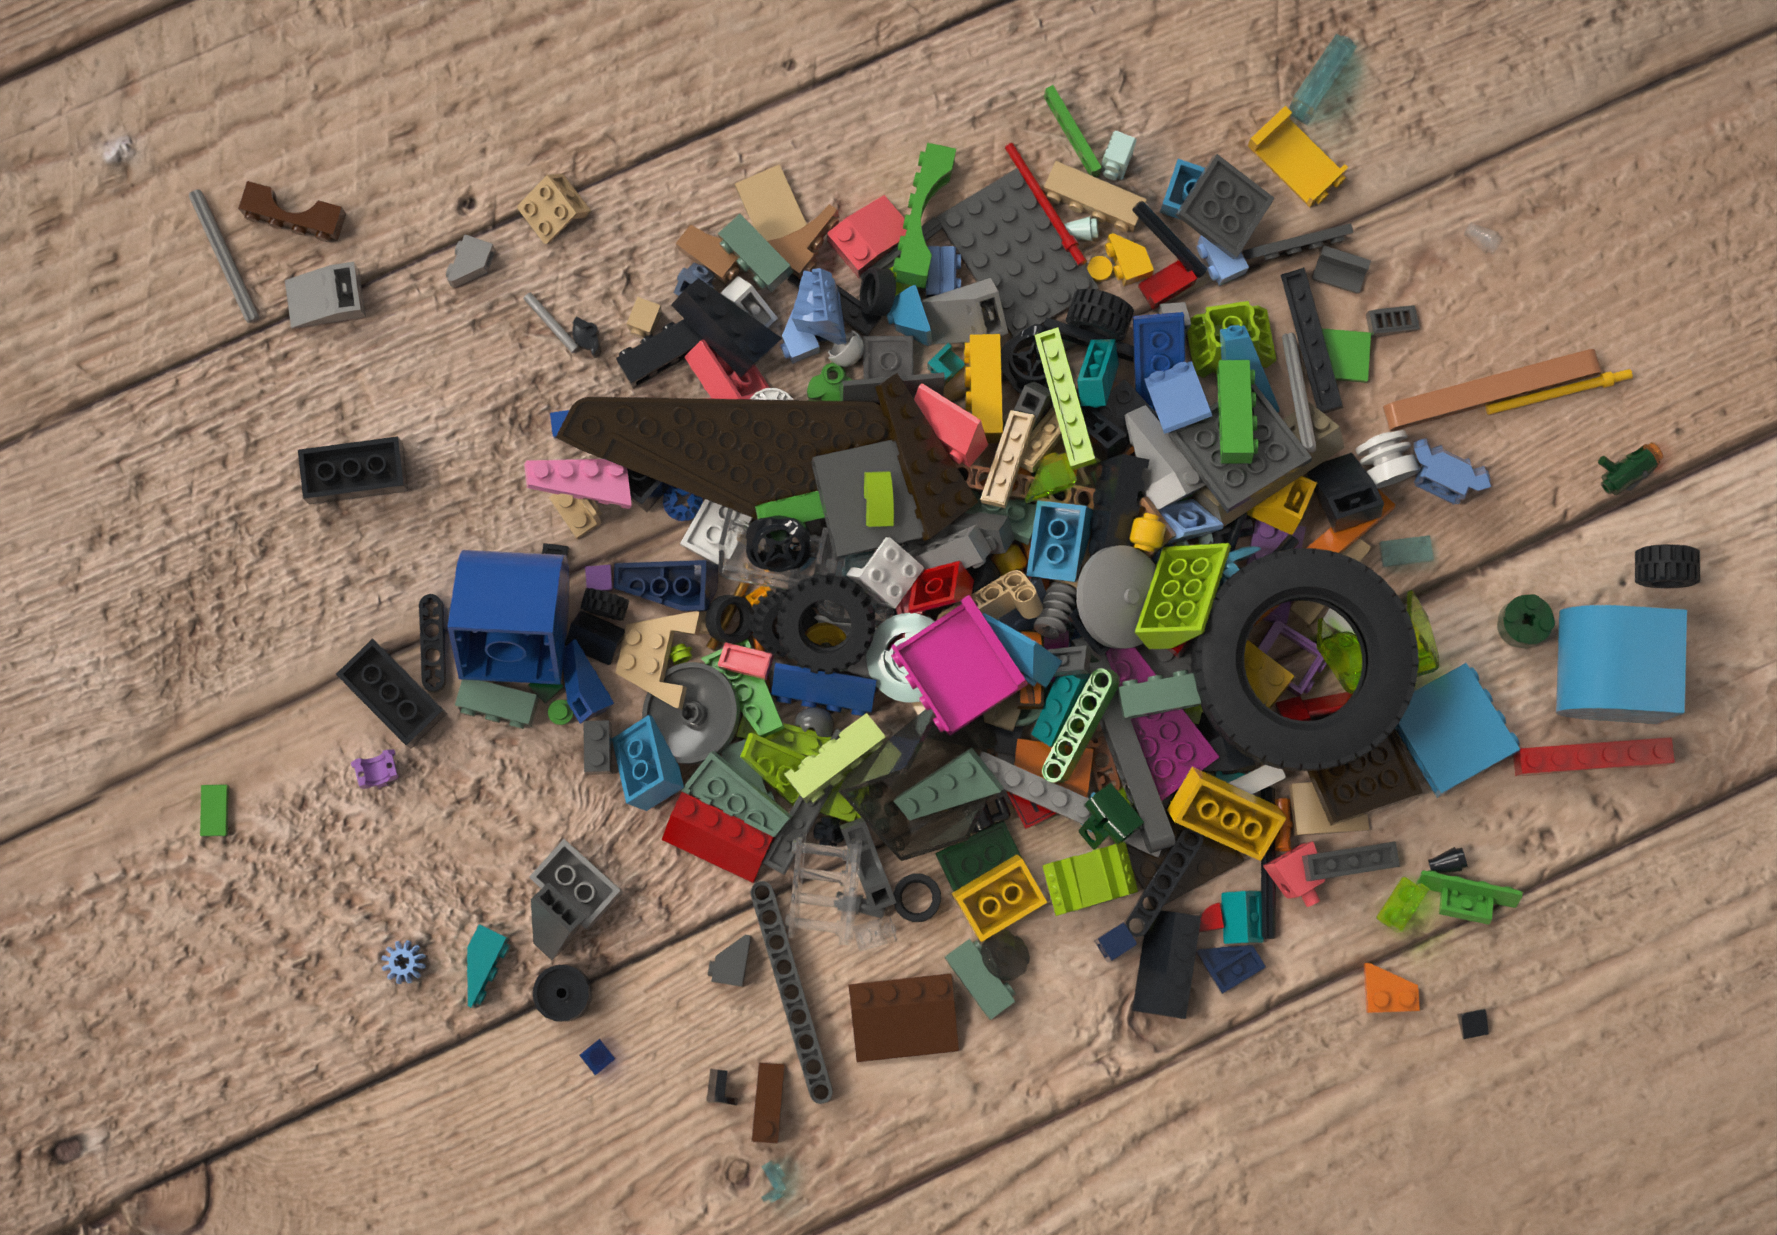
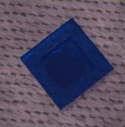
[579,1039,616,1075]

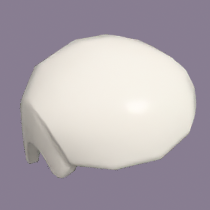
[828,331,864,367]

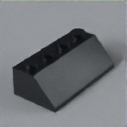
[1132,909,1201,1019]

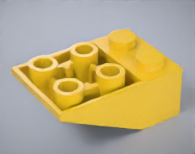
[1247,476,1317,535]

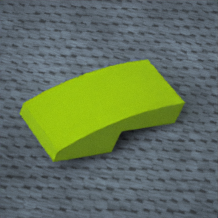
[864,471,894,527]

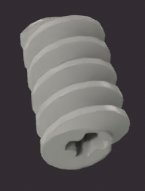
[1034,582,1077,639]

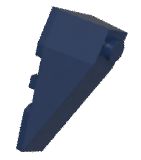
[613,560,719,612]

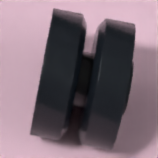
[533,965,593,1022]

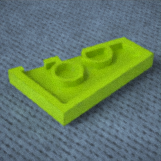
[740,733,807,806]

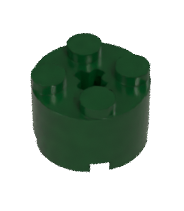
[1497,594,1555,649]

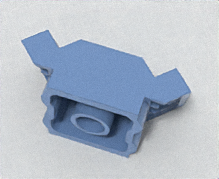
[792,268,847,345]
[1413,438,1491,505]

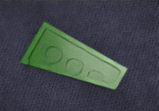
[701,638,785,738]

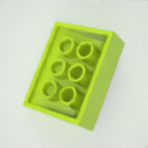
[1135,543,1231,649]

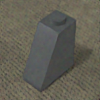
[531,882,586,960]

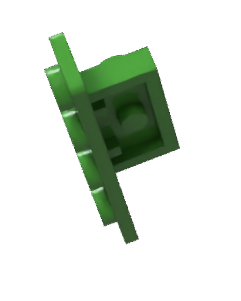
[1416,870,1523,925]

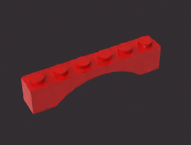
[1513,737,1675,777]

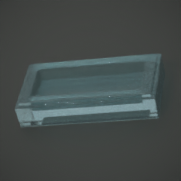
[1379,535,1434,567]

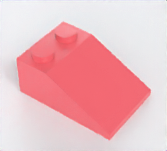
[827,195,907,278]

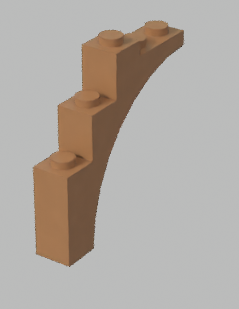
[675,204,839,284]

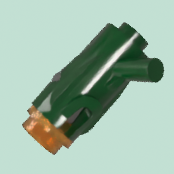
[1598,442,1664,495]

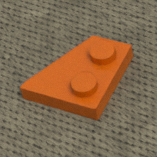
[1364,963,1420,1013]

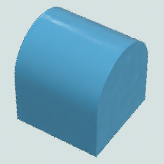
[1556,605,1687,724]

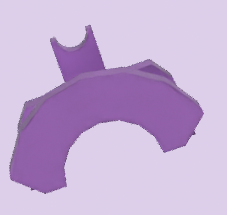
[351,749,399,789]

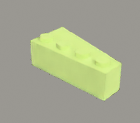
[784,713,887,803]

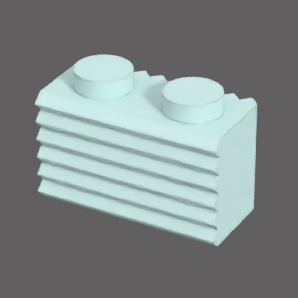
[1101,131,1137,180]

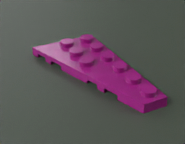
[1105,647,1220,801]

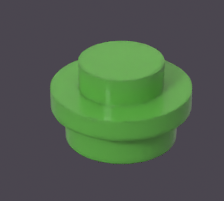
[548,700,574,725]

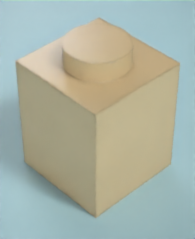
[627,297,662,339]

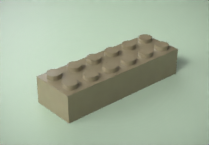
[1192,402,1344,527]

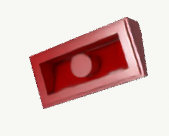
[1303,692,1353,718]

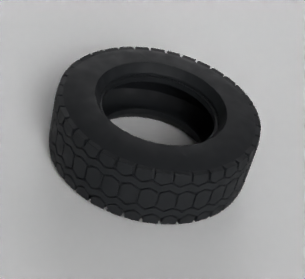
[1191,548,1419,771]

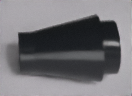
[1428,847,1468,873]

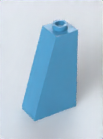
[1220,325,1280,413]

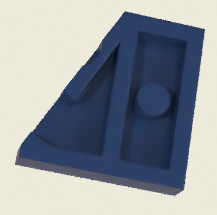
[1196,945,1266,994]

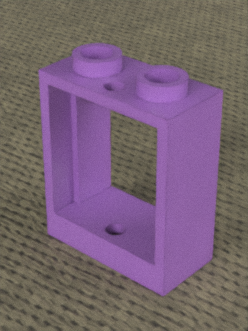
[1257,619,1328,697]

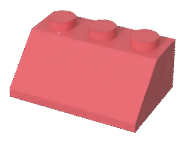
[685,340,770,399]
[914,384,988,467]

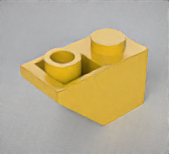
[1105,233,1154,286]

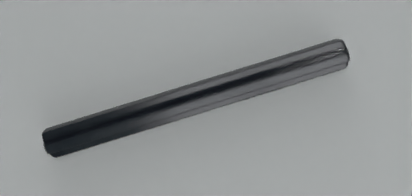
[1261,787,1276,939]

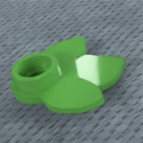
[807,363,852,401]

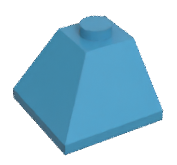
[886,285,932,346]

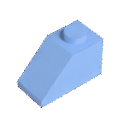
[780,310,820,364]

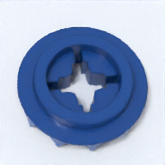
[663,485,703,521]

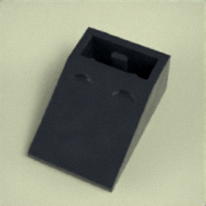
[1307,452,1384,533]

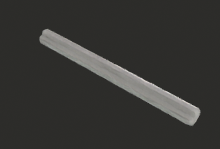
[189,189,259,323]
[1282,333,1316,453]

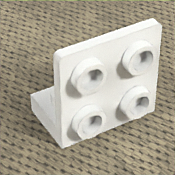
[847,537,924,608]

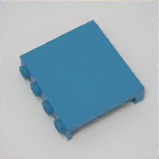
[1395,663,1520,798]

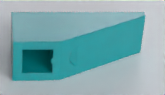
[467,924,510,1008]

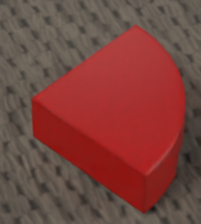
[1199,903,1224,933]

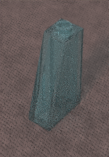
[1289,34,1357,125]

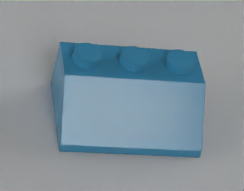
[982,612,1062,687]

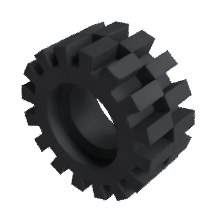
[580,588,629,621]

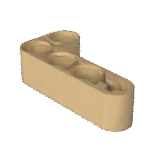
[937,570,1043,620]

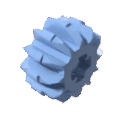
[382,940,426,984]

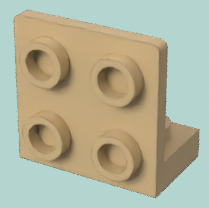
[517,173,591,244]
[549,493,602,540]

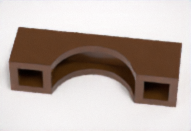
[238,181,346,242]

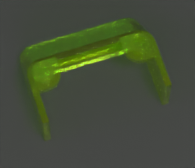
[1316,590,1439,694]

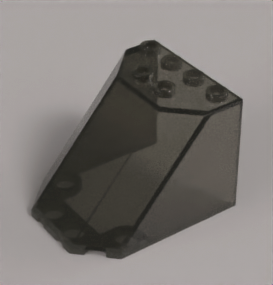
[839,709,998,861]

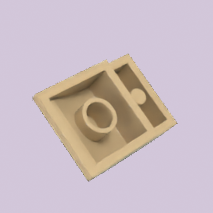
[1289,782,1369,836]

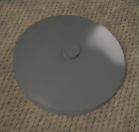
[642,662,740,765]

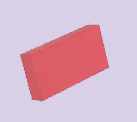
[717,642,774,680]

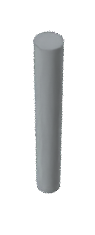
[523,292,579,353]

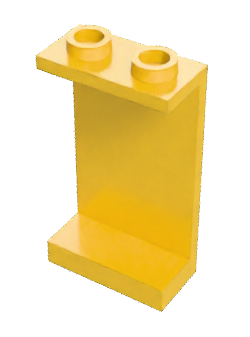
[1248,106,1348,207]

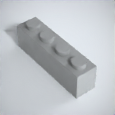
[908,524,991,570]

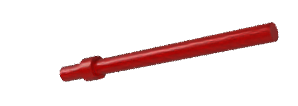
[1005,143,1087,267]

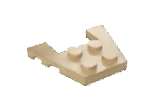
[615,611,703,710]

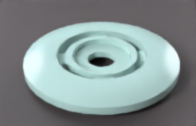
[866,613,935,703]

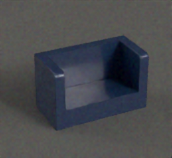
[1094,922,1137,962]

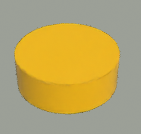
[1087,256,1112,282]

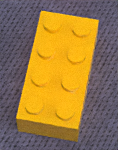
[964,334,1003,443]
[1167,767,1286,861]

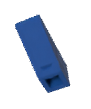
[563,639,614,724]

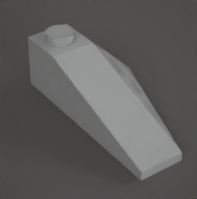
[1124,405,1205,510]

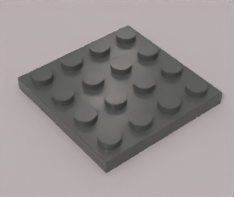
[1168,384,1312,513]

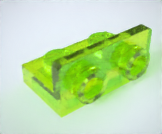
[1376,877,1430,933]

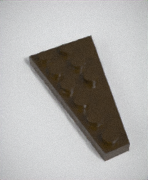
[875,373,978,541]

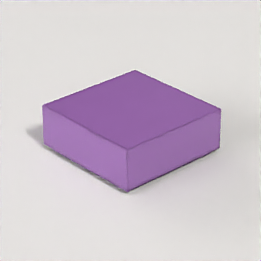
[585,565,613,591]

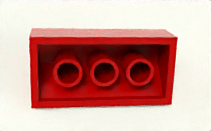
[661,792,775,883]

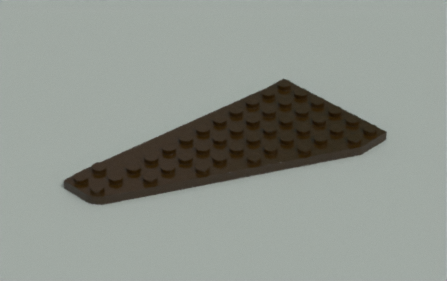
[556,396,892,552]

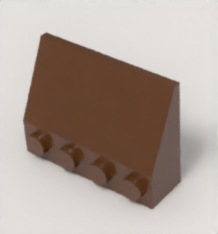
[848,973,959,1062]

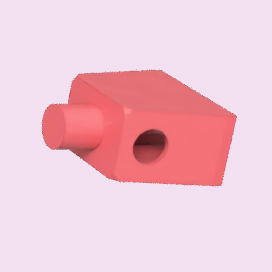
[1263,841,1325,907]

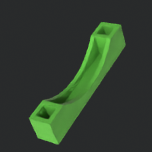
[893,143,956,288]

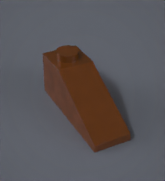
[752,1062,785,1144]

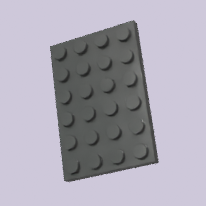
[936,168,1099,338]

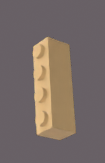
[1043,161,1147,232]

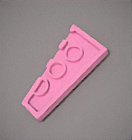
[524,459,632,509]

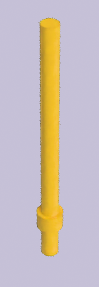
[1486,369,1633,415]

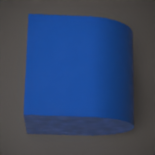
[448,550,570,684]

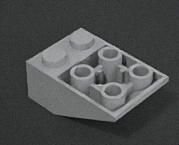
[285,262,366,329]
[921,278,1008,344]

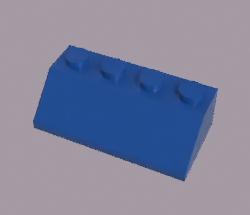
[771,663,877,716]

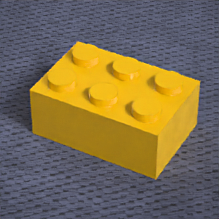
[951,854,1047,942]

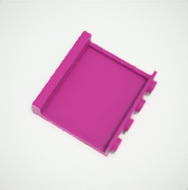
[891,595,1028,735]

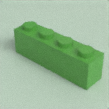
[1217,360,1258,464]

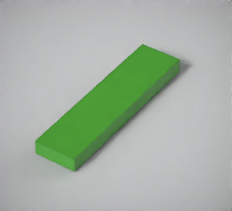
[1044,85,1102,178]

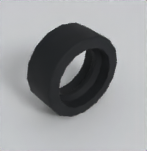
[859,267,896,316]
[705,595,754,644]
[893,873,941,922]

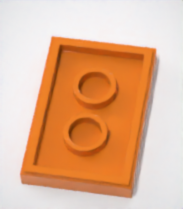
[1014,739,1094,798]

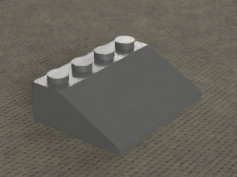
[839,372,945,405]

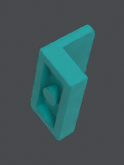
[1221,891,1264,944]

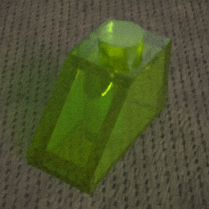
[1024,452,1077,504]

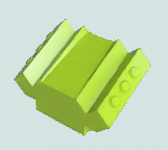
[1187,301,1277,378]
[1042,841,1138,916]

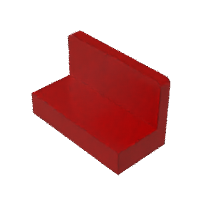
[1138,260,1197,310]

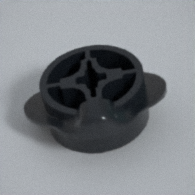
[1001,324,1049,395]
[746,515,810,572]

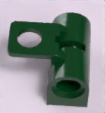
[1079,783,1144,850]

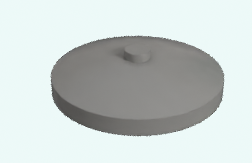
[1076,545,1156,649]

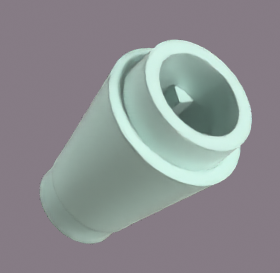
[1064,216,1098,241]

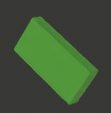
[200,785,229,837]

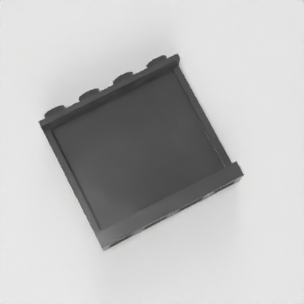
[811,440,924,560]

